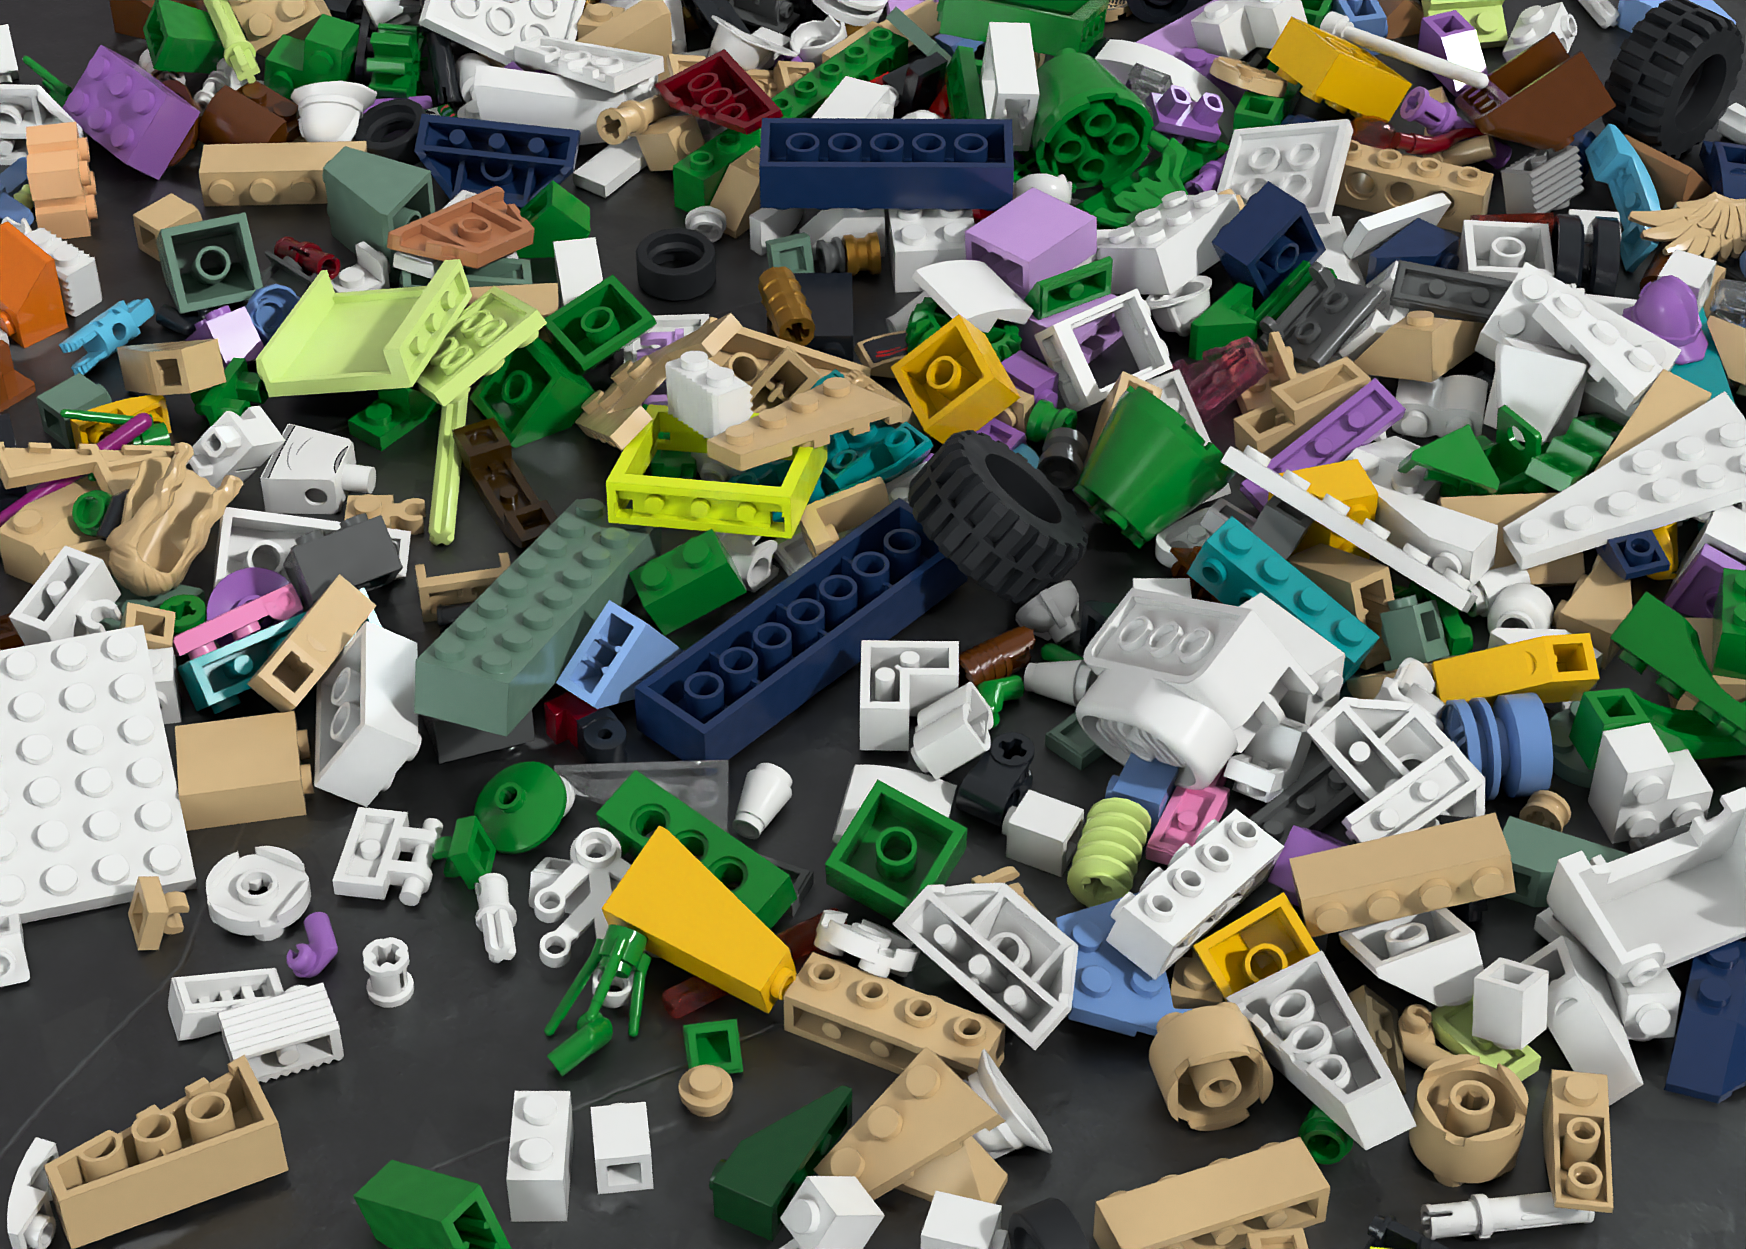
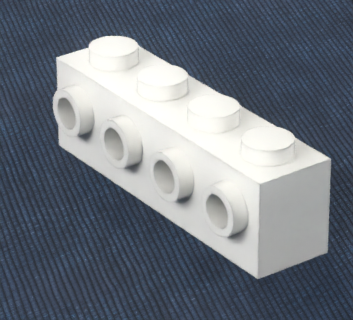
[1106,809,1285,980]

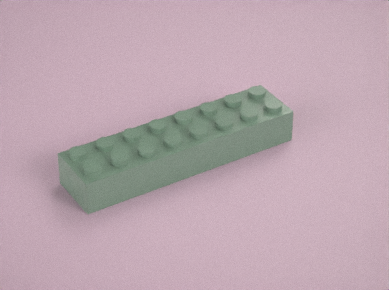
[414,498,662,737]

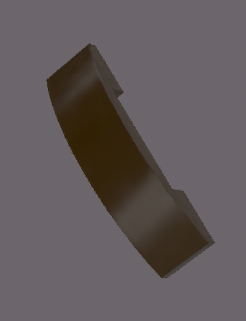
[452,417,558,548]

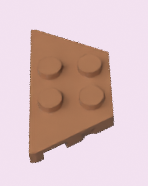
[387,186,534,269]

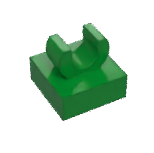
[432,815,496,890]

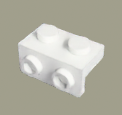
[1502,2,1577,62]

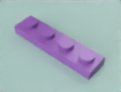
[1239,378,1406,513]

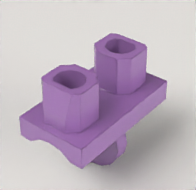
[1145,85,1224,144]

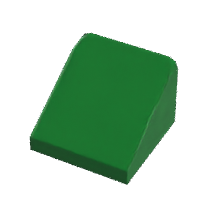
[682,1019,743,1075]

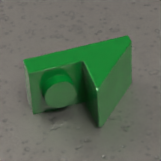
[1188,282,1258,360]
[348,386,442,451]

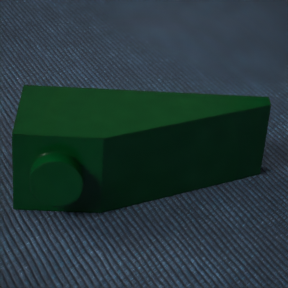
[709,1085,852,1241]

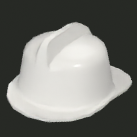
[708,15,798,71]
[1145,275,1212,337]

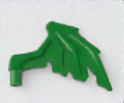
[1089,129,1189,229]

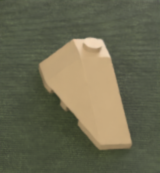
[0,476,101,585]

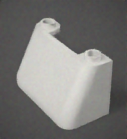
[1546,787,1746,986]

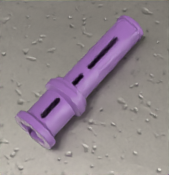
[1400,86,1512,169]

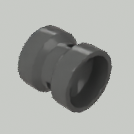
[1037,427,1088,490]

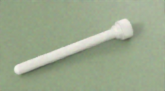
[1320,11,1489,89]

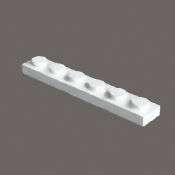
[1221,445,1478,613]

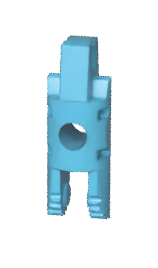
[59,298,156,375]

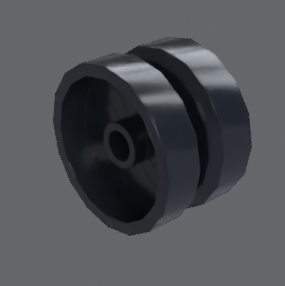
[1550,214,1620,297]

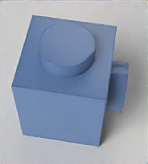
[1105,752,1179,837]

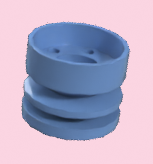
[1441,692,1553,801]

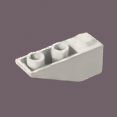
[1521,935,1643,1106]

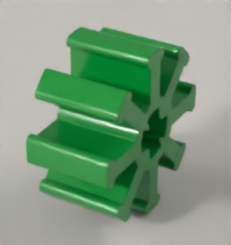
[366,23,428,99]

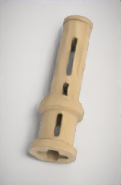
[597,94,681,145]

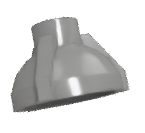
[1015,580,1081,645]

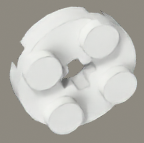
[206,846,311,941]
[814,910,921,978]

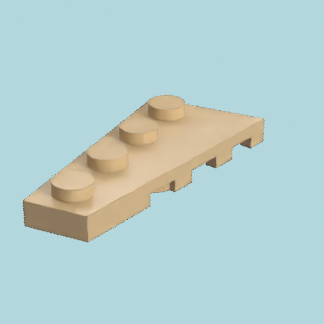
[707,377,903,471]

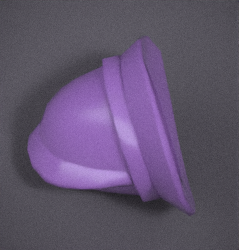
[1622,275,1708,365]

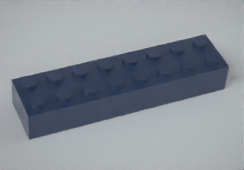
[634,498,968,776]

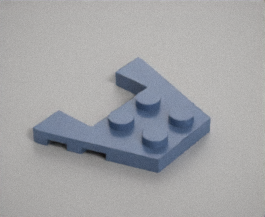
[1054,892,1192,1037]

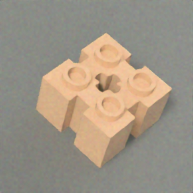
[26,122,98,239]

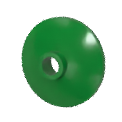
[474,761,567,854]

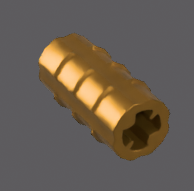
[758,266,815,346]

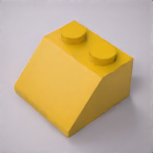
[1268,459,1379,559]

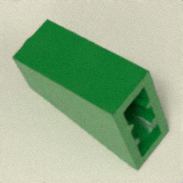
[143,0,248,74]
[353,1160,512,1249]

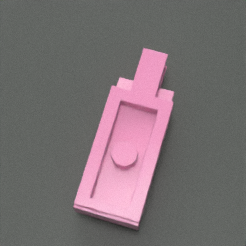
[172,583,303,660]
[1146,763,1230,865]

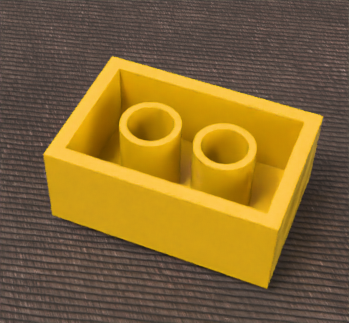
[1267,16,1412,125]

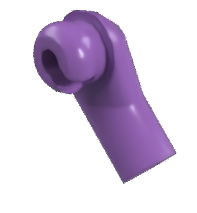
[286,912,338,978]

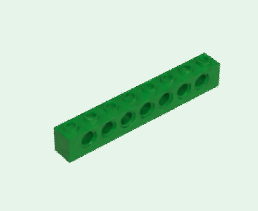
[673,26,908,213]

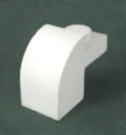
[1223,717,1312,803]

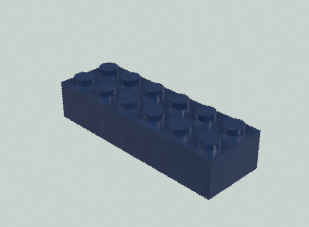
[759,118,1014,211]

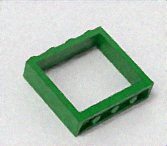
[936,0,1109,56]

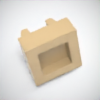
[128,876,189,950]

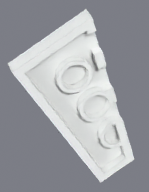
[514,35,664,93]

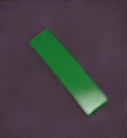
[1524,412,1624,492]

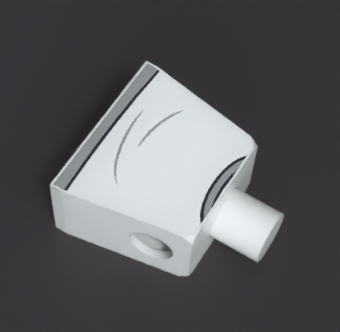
[260,424,376,514]

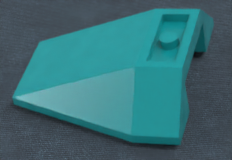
[728,369,933,522]

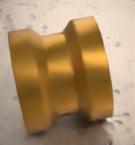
[842,232,881,276]

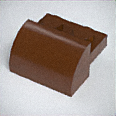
[199,81,301,145]

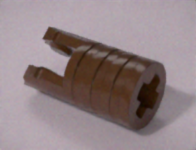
[958,626,1036,688]

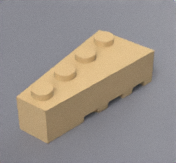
[44,1054,289,1249]

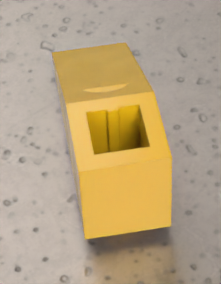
[1431,633,1600,707]

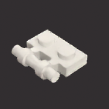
[332,807,443,906]

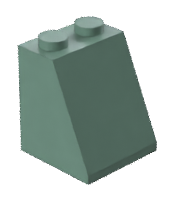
[322,146,435,283]
[156,212,263,314]

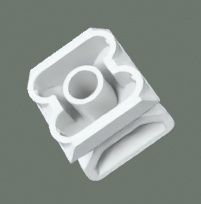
[1483,337,1590,445]

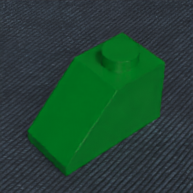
[516,180,591,258]

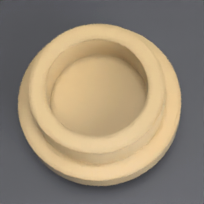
[678,1065,733,1117]

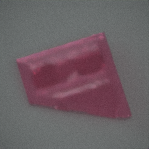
[1172,336,1270,425]

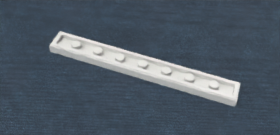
[573,27,791,198]

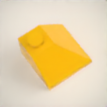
[1192,892,1319,1002]

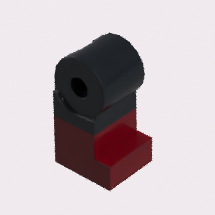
[544,692,627,777]

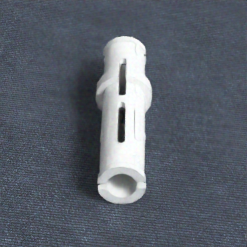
[1420,1192,1595,1241]

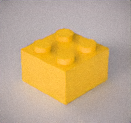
[890,314,1021,444]

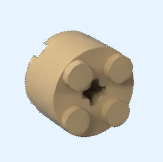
[1149,1002,1273,1131]
[1409,1054,1529,1187]

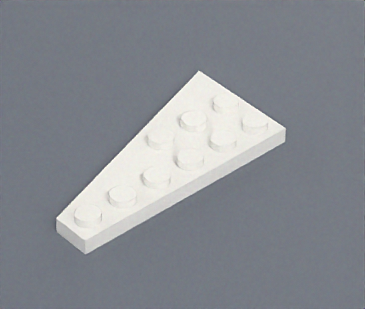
[1503,391,1746,570]

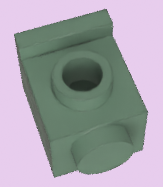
[1380,595,1450,671]

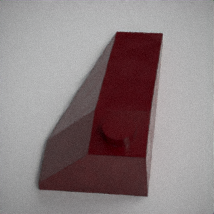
[654,49,783,135]

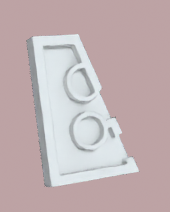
[1532,290,1664,411]

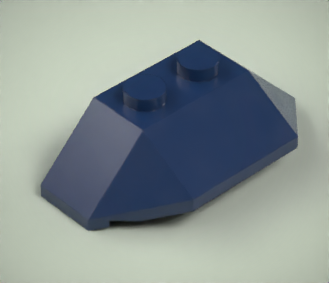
[414,114,581,210]
[1664,940,1746,1104]

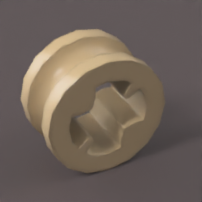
[1519,790,1571,832]

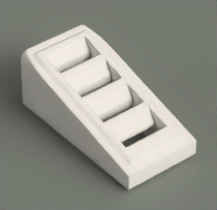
[168,968,284,1041]

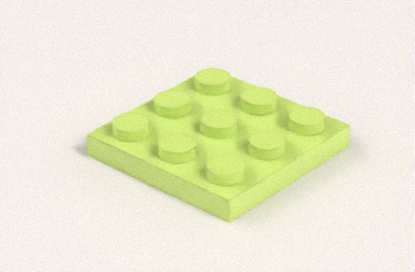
[413,286,547,407]

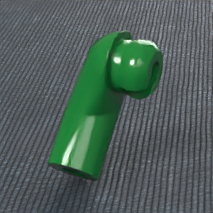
[546,1012,613,1076]

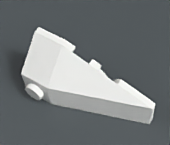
[213,507,411,589]

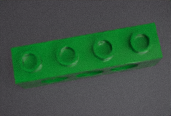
[596,770,797,929]

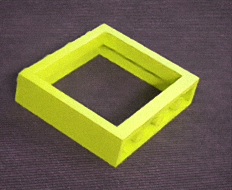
[606,404,828,539]

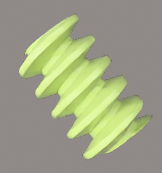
[1067,797,1151,907]

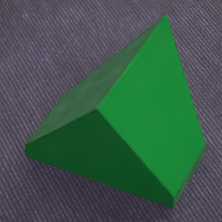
[1397,424,1500,496]

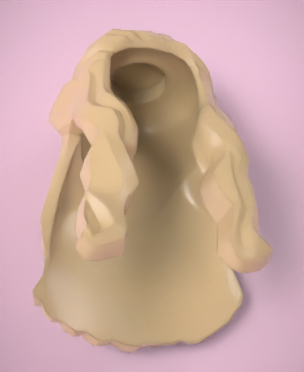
[105,442,244,597]

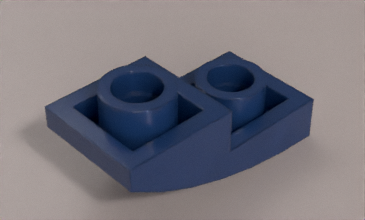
[1595,530,1671,580]

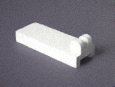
[1342,741,1484,843]

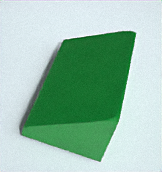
[1024,256,1113,320]

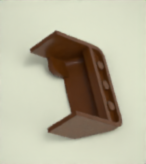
[1455,32,1616,152]

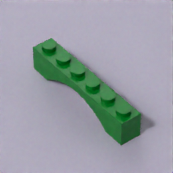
[1232,0,1333,135]
[1610,592,1746,748]
[1569,688,1746,770]

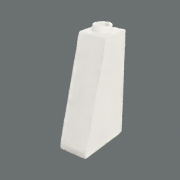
[474,65,635,145]

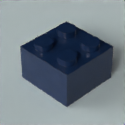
[1211,181,1326,304]

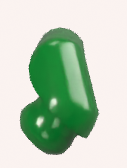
[976,675,1024,728]

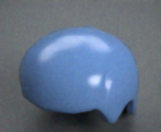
[246,284,300,347]

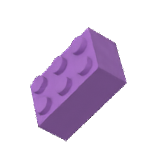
[62,45,200,180]

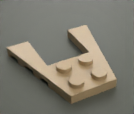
[575,313,743,450]
[0,442,213,574]

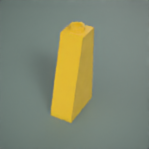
[601,826,796,1014]

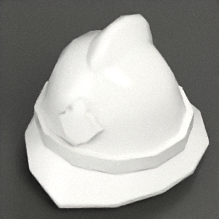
[290,81,377,142]
[963,1049,1053,1159]

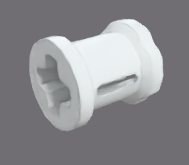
[362,937,414,1008]

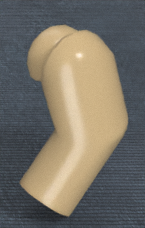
[1398,1004,1453,1070]

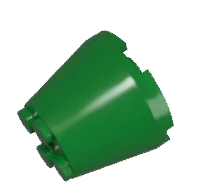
[1031,48,1154,194]
[1072,386,1236,550]

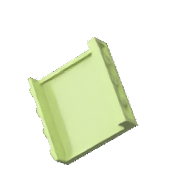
[255,259,472,397]

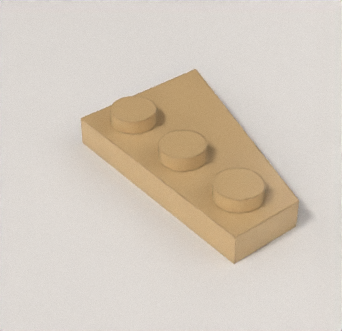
[813,1046,1005,1200]

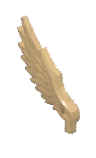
[1628,192,1746,263]

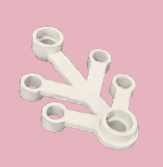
[534,828,660,1008]

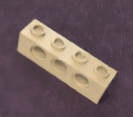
[1335,140,1494,233]

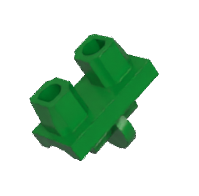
[190,357,269,427]

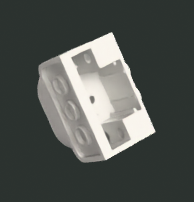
[1076,588,1319,790]

